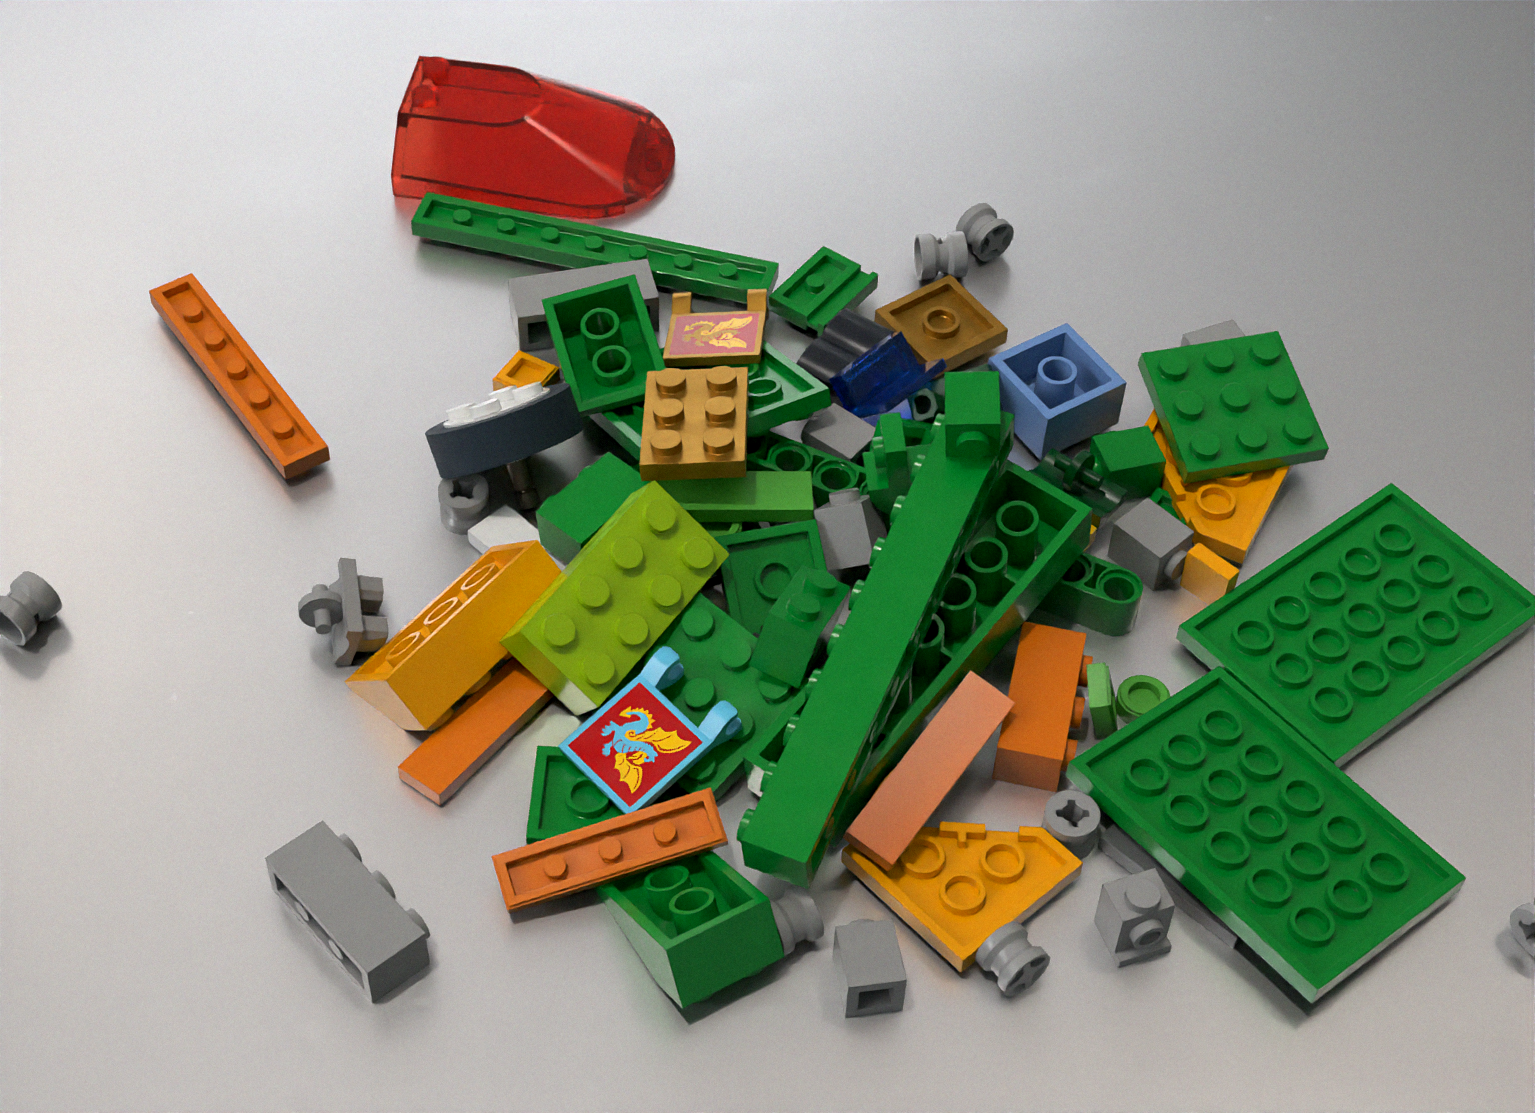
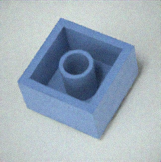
[988,323,1127,460]

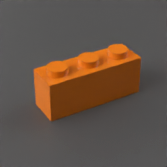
[992,621,1093,792]

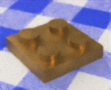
[874,275,1008,380]

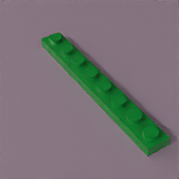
[411,192,779,305]

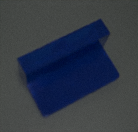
[829,331,948,419]

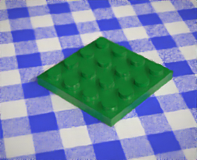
[589,340,832,462]

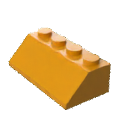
[344,540,562,731]

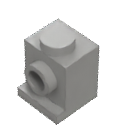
[1094,868,1176,968]

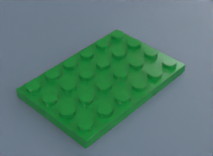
[1176,483,1535,768]
[1065,666,1466,1003]

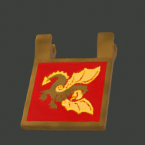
[663,289,769,367]

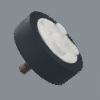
[425,382,584,510]

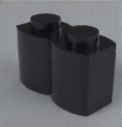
[796,308,897,410]

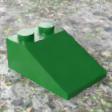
[541,274,666,418]
[595,850,785,1009]

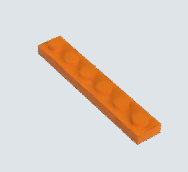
[149,273,330,480]

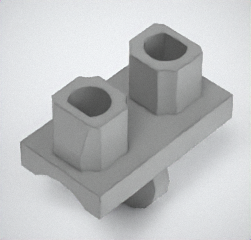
[298,558,389,666]

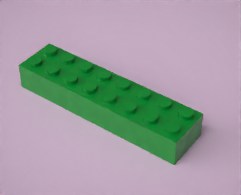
[743,459,1092,848]

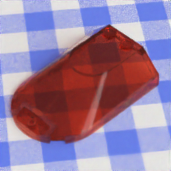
[391,55,675,219]

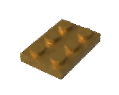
[639,366,749,481]

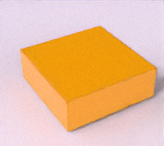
[492,350,560,391]
[1180,543,1240,606]

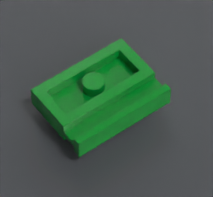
[768,246,878,337]

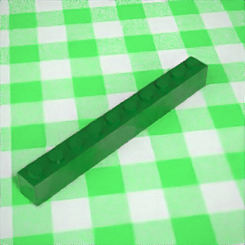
[736,410,1015,890]

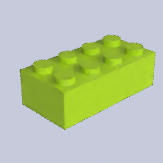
[499,480,730,716]

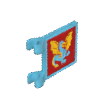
[558,646,742,814]

